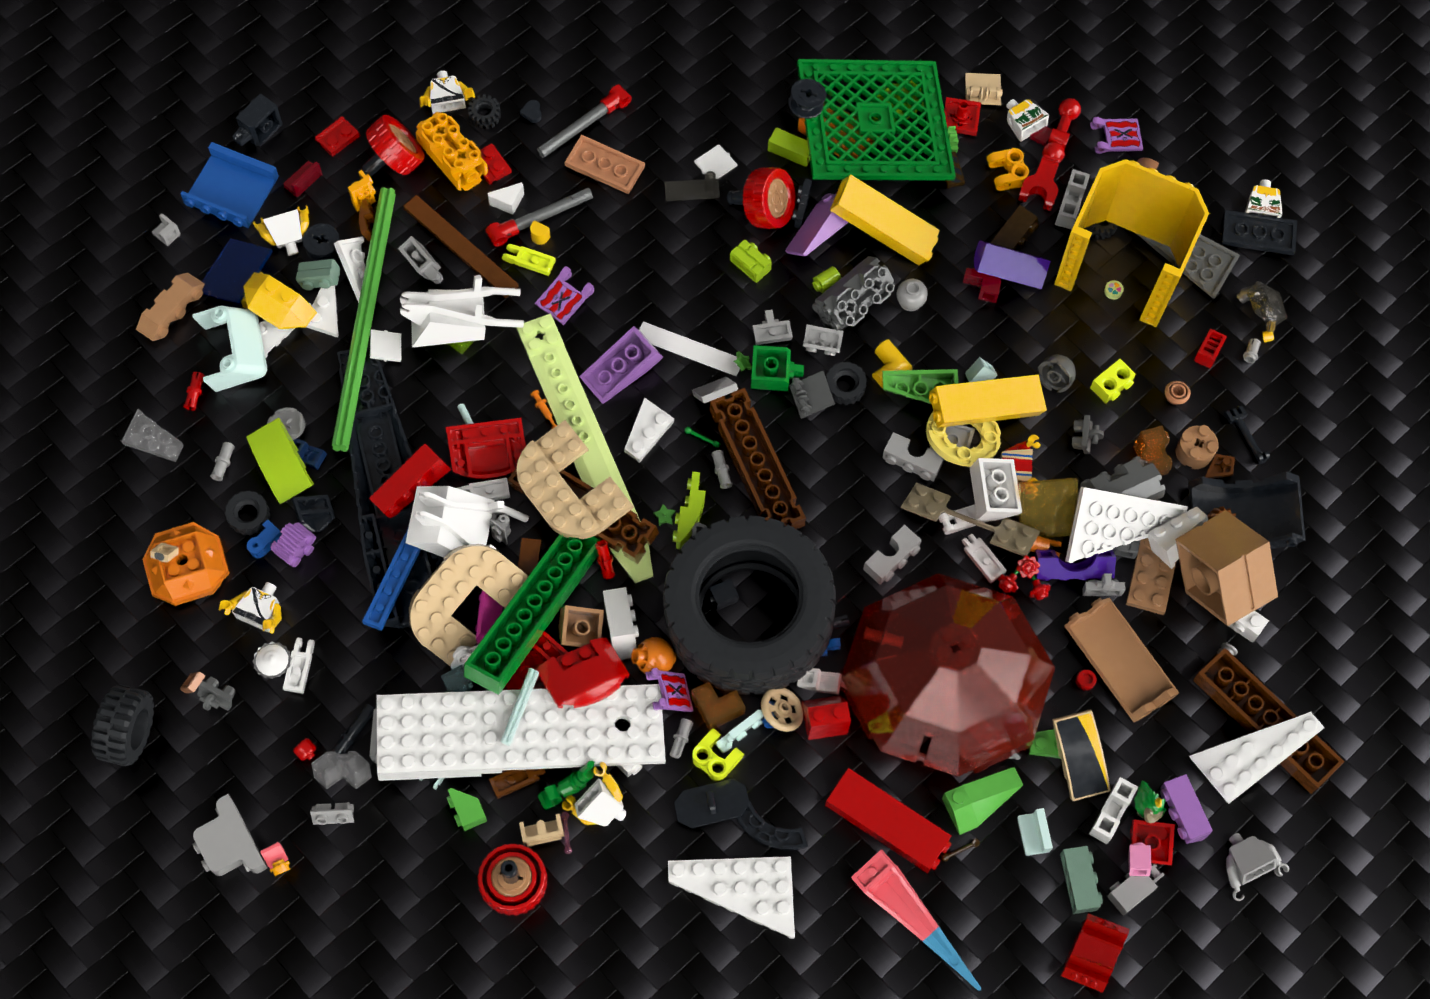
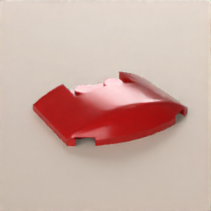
[445,418,526,479]
[536,638,630,708]

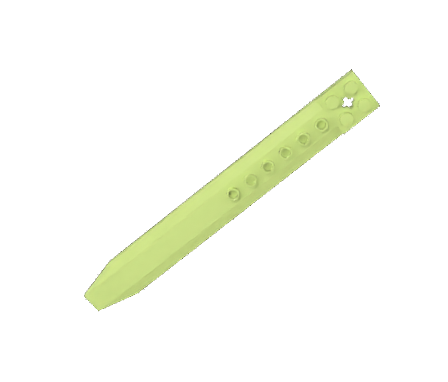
[516,313,653,584]

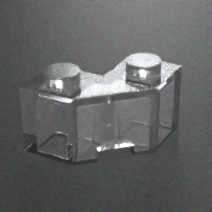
[311,751,372,789]

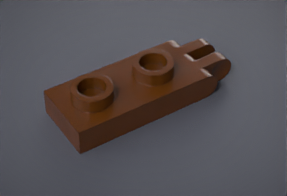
[489,769,546,799]

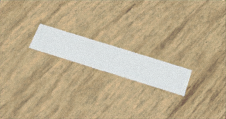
[639,322,740,376]

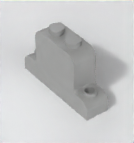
[192,794,268,876]

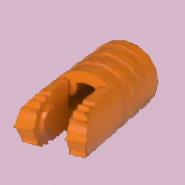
[1030,536,1062,557]

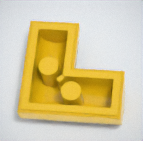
[872,339,913,389]

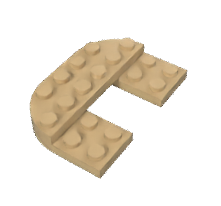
[517,420,634,539]
[409,544,529,666]

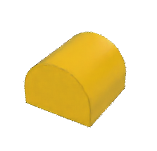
[530,221,550,245]

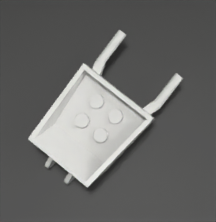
[400,275,524,347]
[405,486,529,557]

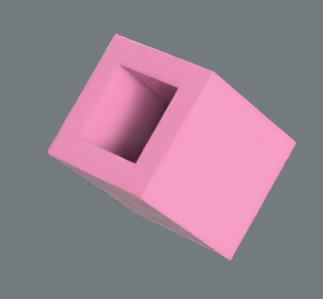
[1128,843,1151,876]

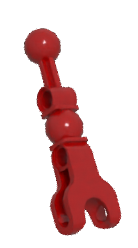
[1018,98,1081,211]

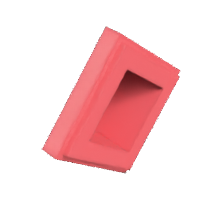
[260,842,288,869]

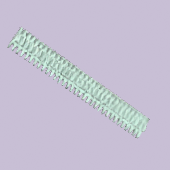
[501,668,539,746]

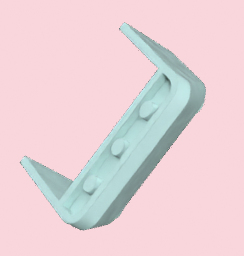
[193,306,267,392]

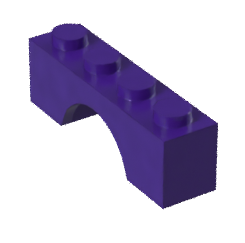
[1035,549,1116,581]

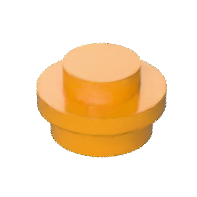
[270,859,290,876]

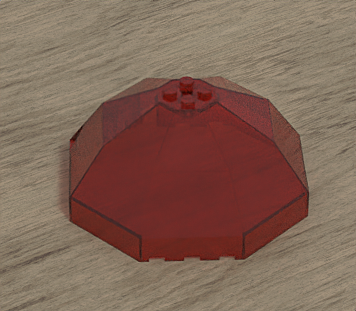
[840,573,1055,777]

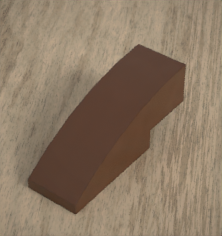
[518,538,542,576]

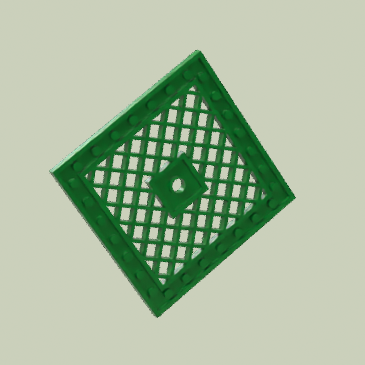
[797,59,956,180]

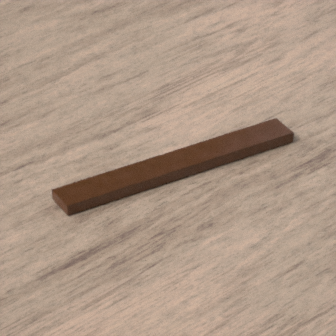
[403,195,519,298]

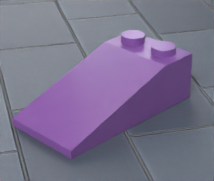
[785,193,848,257]
[579,326,663,404]

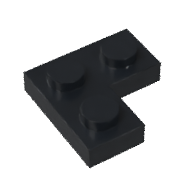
[792,178,812,229]

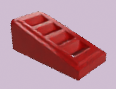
[1194,329,1227,368]

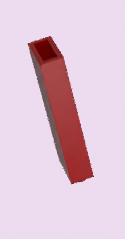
[825,768,952,874]

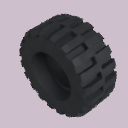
[91,684,154,766]

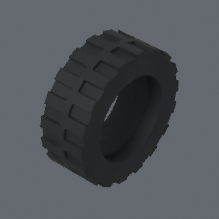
[826,362,867,405]
[225,491,270,536]

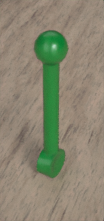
[685,427,721,448]

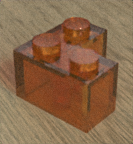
[1133,426,1172,476]
[691,681,745,731]

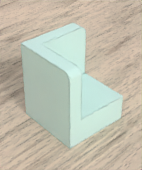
[965,357,997,382]

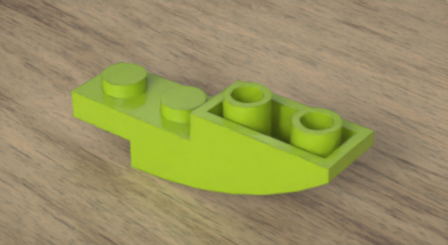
[673,472,706,549]

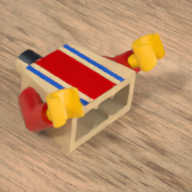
[1000,435,1040,493]

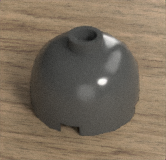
[1037,354,1076,393]

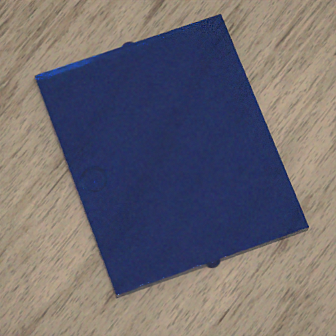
[202,238,273,304]

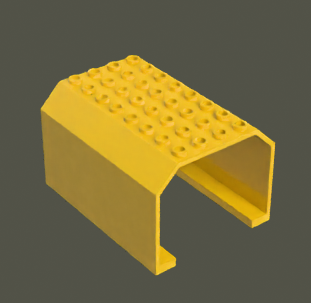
[1054,159,1209,327]

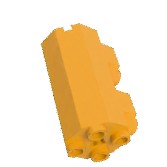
[416,112,488,191]

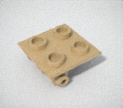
[965,73,1002,105]

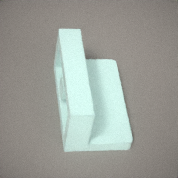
[1017,808,1053,856]

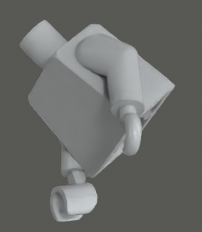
[1226,833,1289,901]

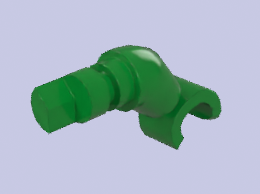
[538,761,595,809]

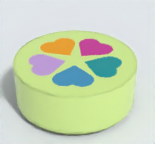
[1104,280,1124,300]

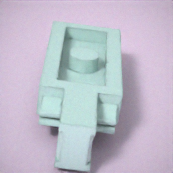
[716,710,764,753]

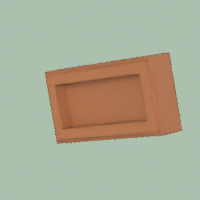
[180,672,205,693]

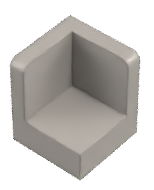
[152,213,181,246]

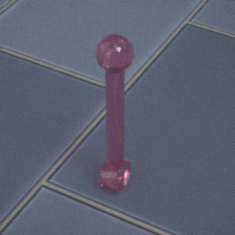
[560,812,572,854]

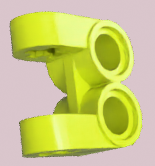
[692,728,744,781]

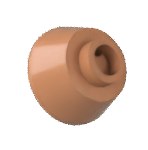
[1165,381,1190,405]

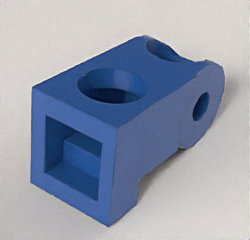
[247,520,282,558]

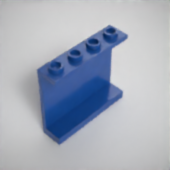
[180,142,279,228]

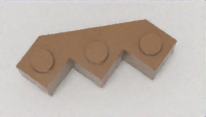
[136,272,204,341]

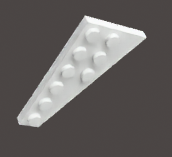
[1189,712,1324,804]

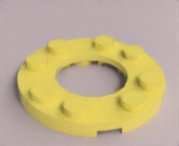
[926,412,1001,467]

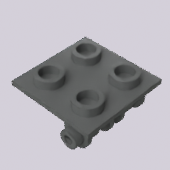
[789,371,835,419]

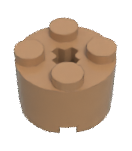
[1175,425,1219,469]

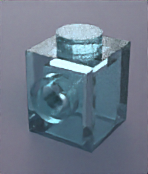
[441,665,473,692]

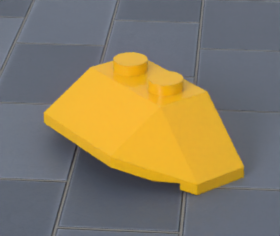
[243,272,317,329]

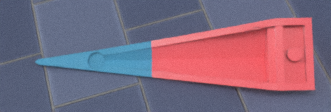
[851,850,981,991]

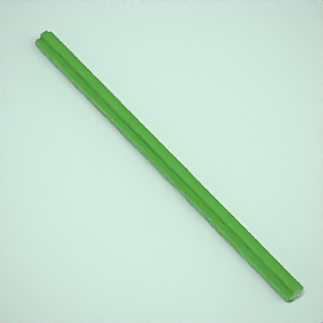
[332,187,396,452]

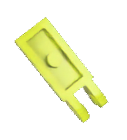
[502,244,556,276]

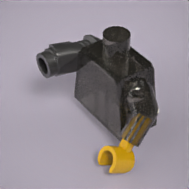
[1237,281,1287,342]

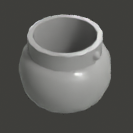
[896,278,928,311]

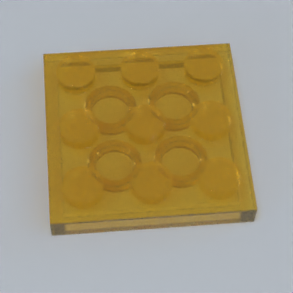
[1019,478,1078,538]

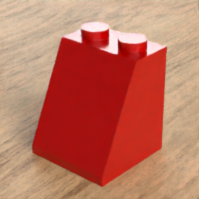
[801,695,851,740]

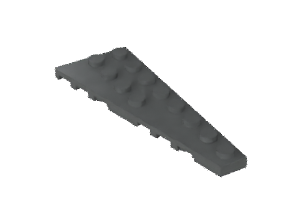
[1136,233,1240,299]

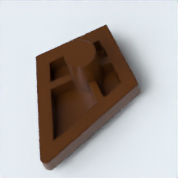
[1205,454,1235,478]

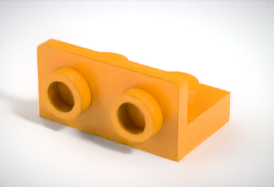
[348,170,376,212]

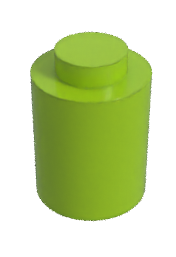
[812,266,841,293]

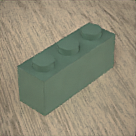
[1060,846,1103,914]

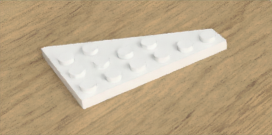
[1065,487,1188,563]
[668,857,795,938]

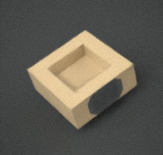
[150,543,179,562]

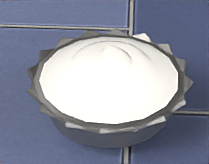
[252,642,292,679]

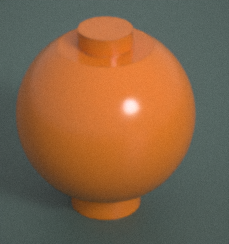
[631,637,676,674]

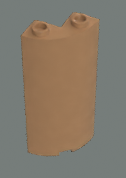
[1065,598,1179,722]

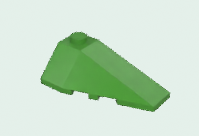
[882,369,958,404]
[942,767,1023,835]

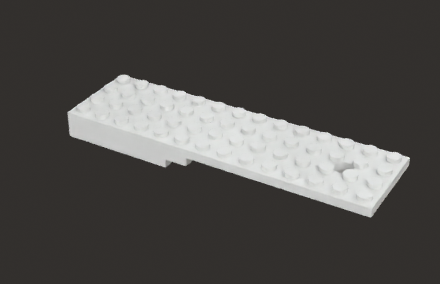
[377,684,666,781]

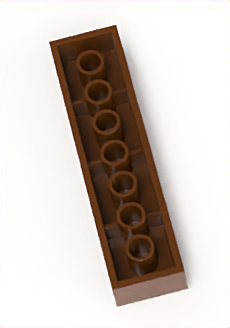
[1193,648,1345,794]

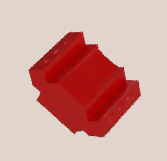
[1061,913,1130,993]

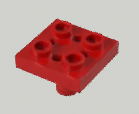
[944,97,981,136]

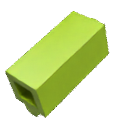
[768,127,810,167]

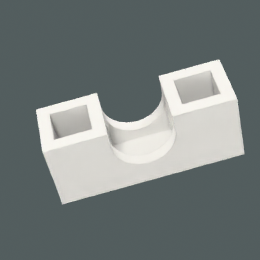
[1089,777,1138,844]

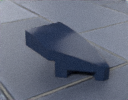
[293,439,327,470]

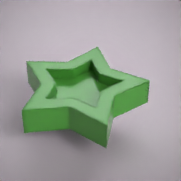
[733,351,752,372]
[653,504,675,526]

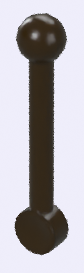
[941,839,980,861]

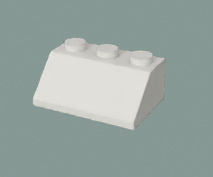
[969,458,1022,521]

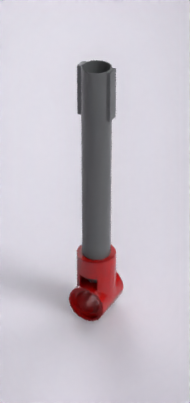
[537,84,632,158]
[485,188,593,247]

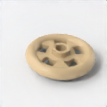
[761,688,804,732]

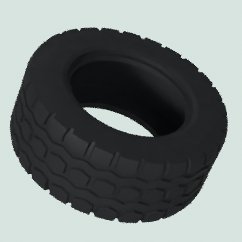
[663,516,836,695]

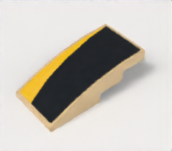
[1052,709,1111,801]

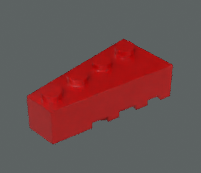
[369,444,452,519]

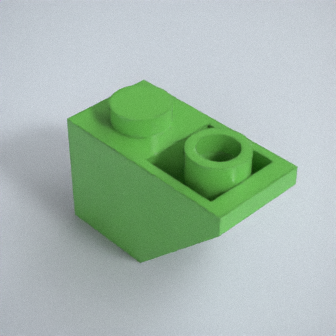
[446,788,487,831]

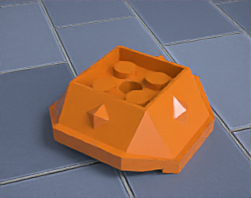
[142,522,230,606]

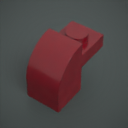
[963,268,1001,303]

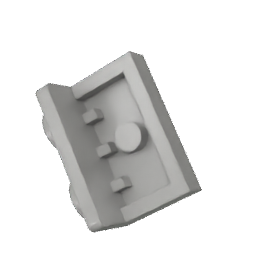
[803,325,844,356]

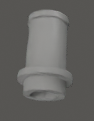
[1243,338,1261,363]

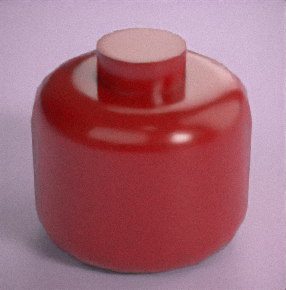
[293,738,316,761]

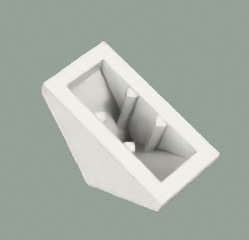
[488,182,524,214]

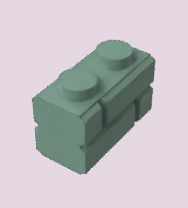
[296,259,340,290]

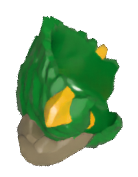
[1134,780,1167,823]

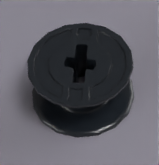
[788,79,826,119]
[303,223,340,261]

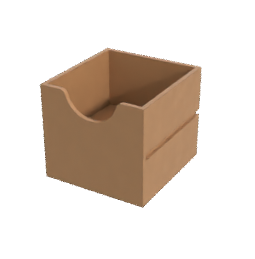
[1175,510,1278,626]

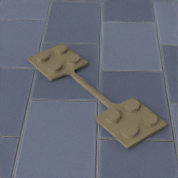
[901,483,1040,557]

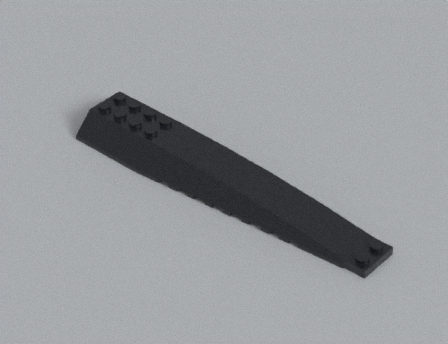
[337,345,445,628]

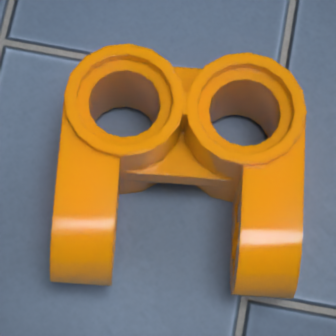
[987,148,1029,191]

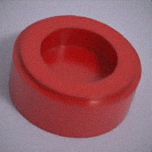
[1076,670,1097,690]

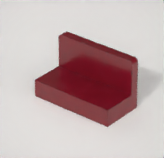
[283,160,322,197]

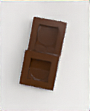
[359,198,375,241]

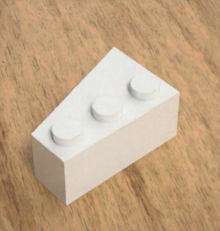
[1147,507,1208,569]
[603,587,639,660]

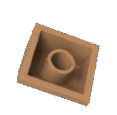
[558,605,604,647]

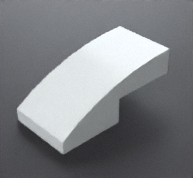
[797,668,842,694]

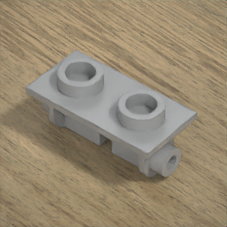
[490,514,511,545]
[310,802,354,825]

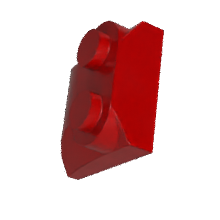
[1130,820,1175,866]

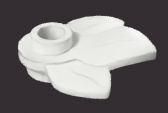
[450,645,478,673]

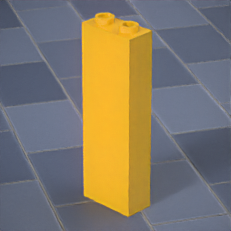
[830,175,940,265]
[929,375,1047,428]

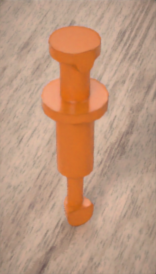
[530,390,557,429]

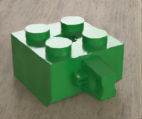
[751,345,804,391]

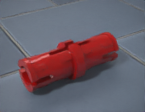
[184,372,205,411]
[595,540,615,579]

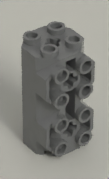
[812,256,895,331]
[1076,456,1165,507]

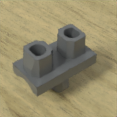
[1072,415,1104,454]
[197,677,235,711]

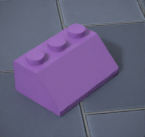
[1160,774,1213,844]

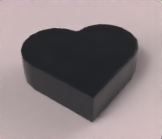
[520,100,542,123]

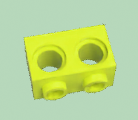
[1090,359,1136,404]

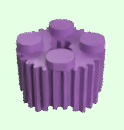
[271,522,316,567]

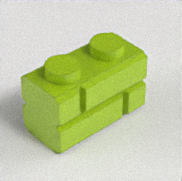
[730,239,772,283]

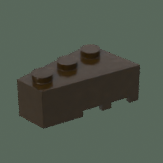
[991,205,1039,251]

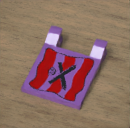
[1090,117,1143,154]
[535,266,594,325]
[645,668,693,712]

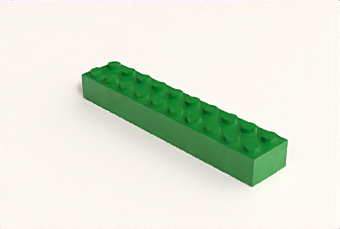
[464,534,600,695]

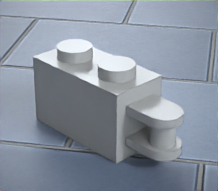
[398,236,443,284]
[1107,864,1164,916]

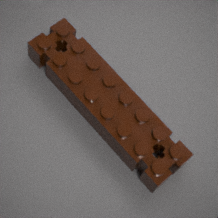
[710,388,806,529]
[507,468,659,564]

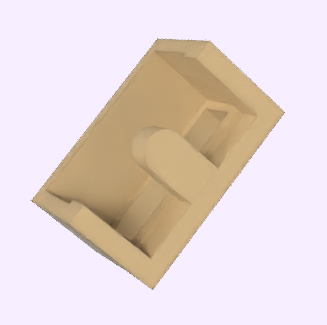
[519,814,564,847]

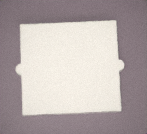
[694,144,737,182]
[370,330,401,362]

